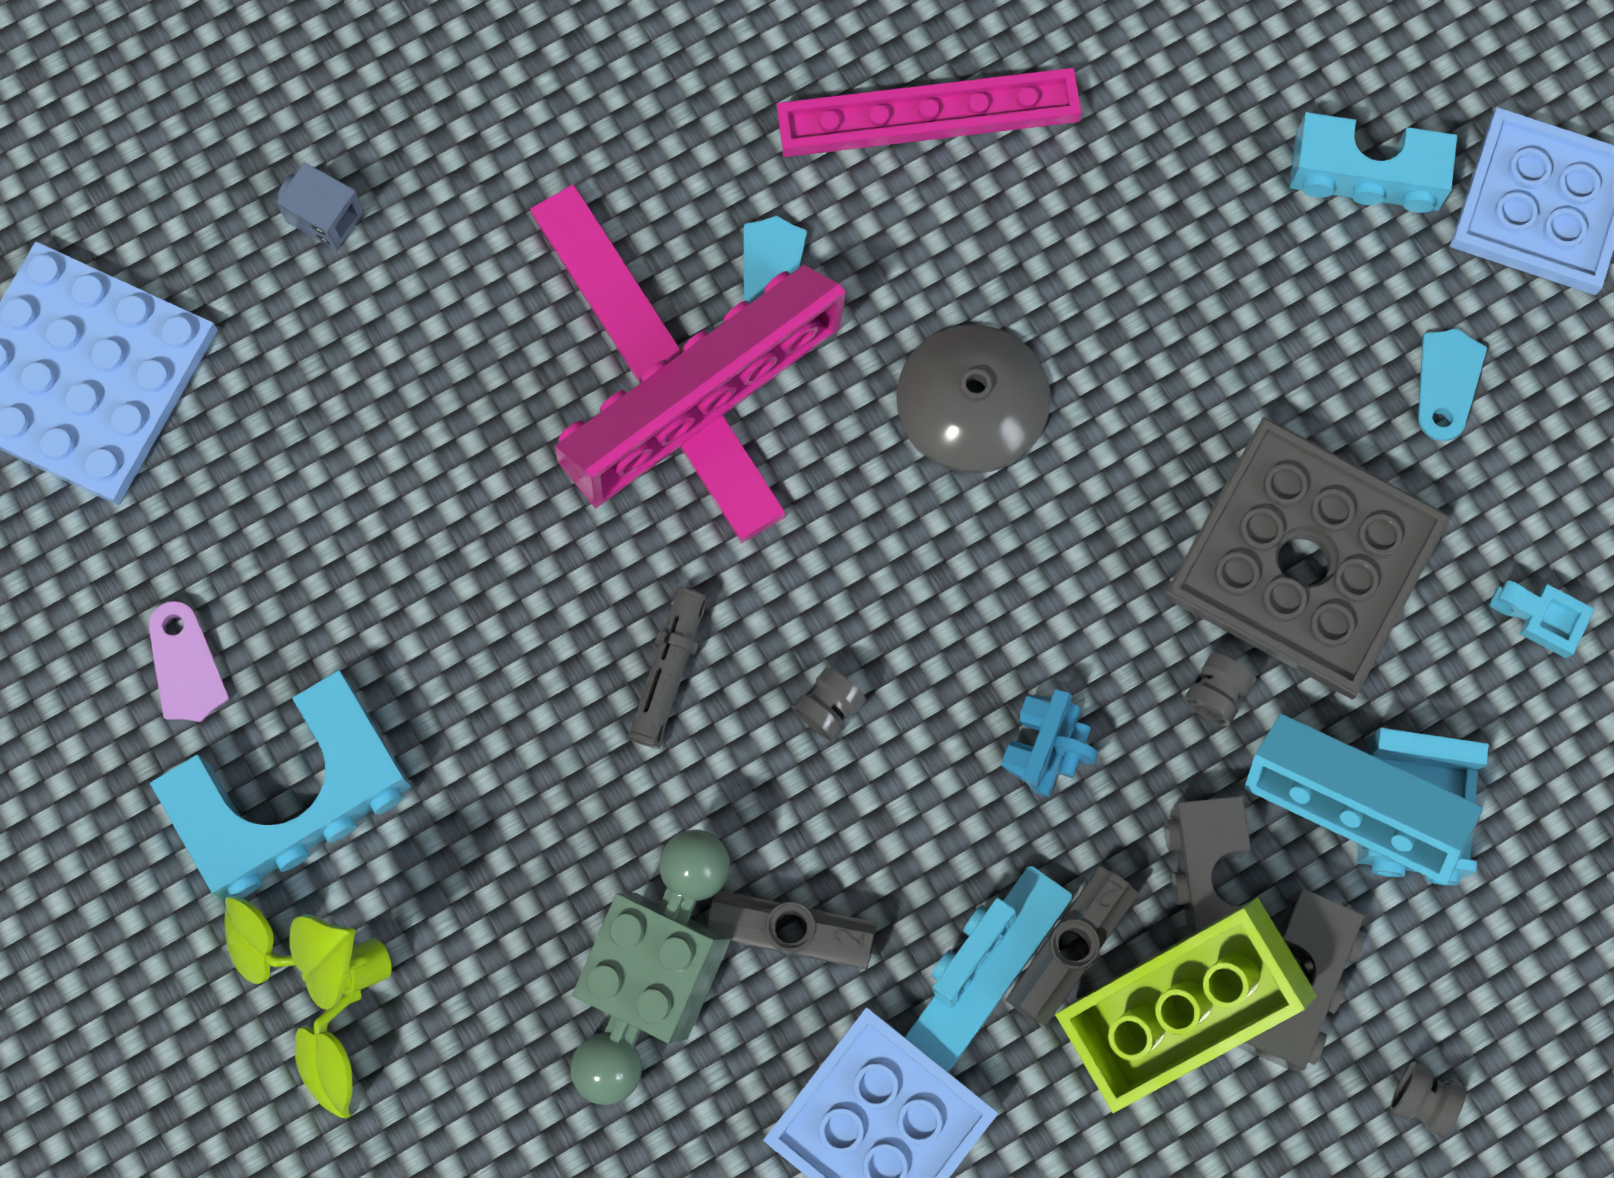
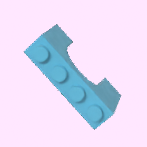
[150,670,411,900]

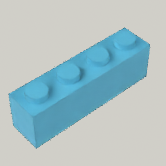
[1244,713,1483,886]

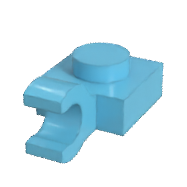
[1489,580,1595,658]

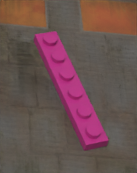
[777,68,1082,157]

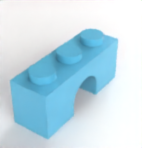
[1289,112,1457,213]

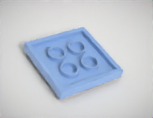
[1449,107,1614,295]
[763,1007,998,1178]

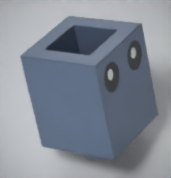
[276,162,364,251]

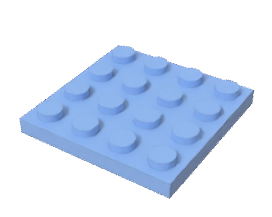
[0,241,218,506]

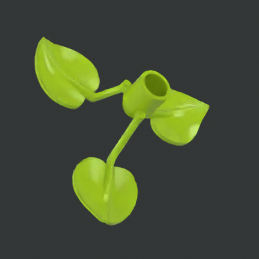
[224,895,392,1118]

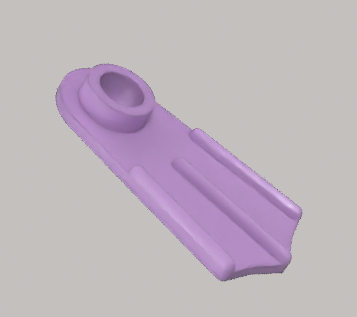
[149,601,229,722]

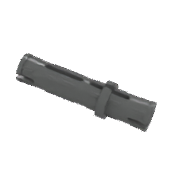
[627,588,709,749]

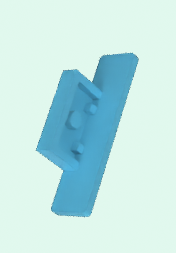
[905,866,1072,1072]

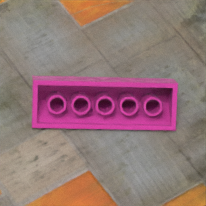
[555,265,846,509]

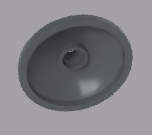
[896,325,1051,474]

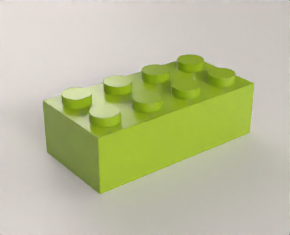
[1055,897,1317,1113]

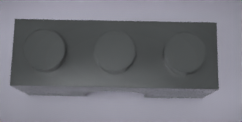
[1164,796,1251,940]
[1237,889,1366,1072]

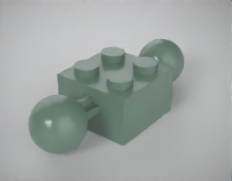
[570,830,732,1105]

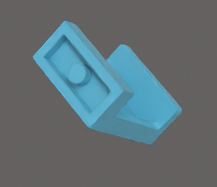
[1356,728,1489,886]

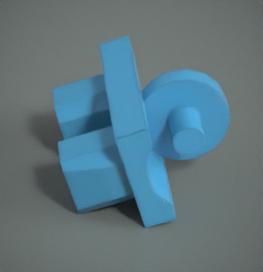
[1002,689,1098,798]

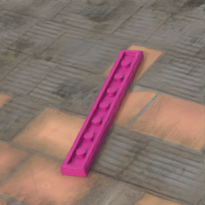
[530,184,785,544]

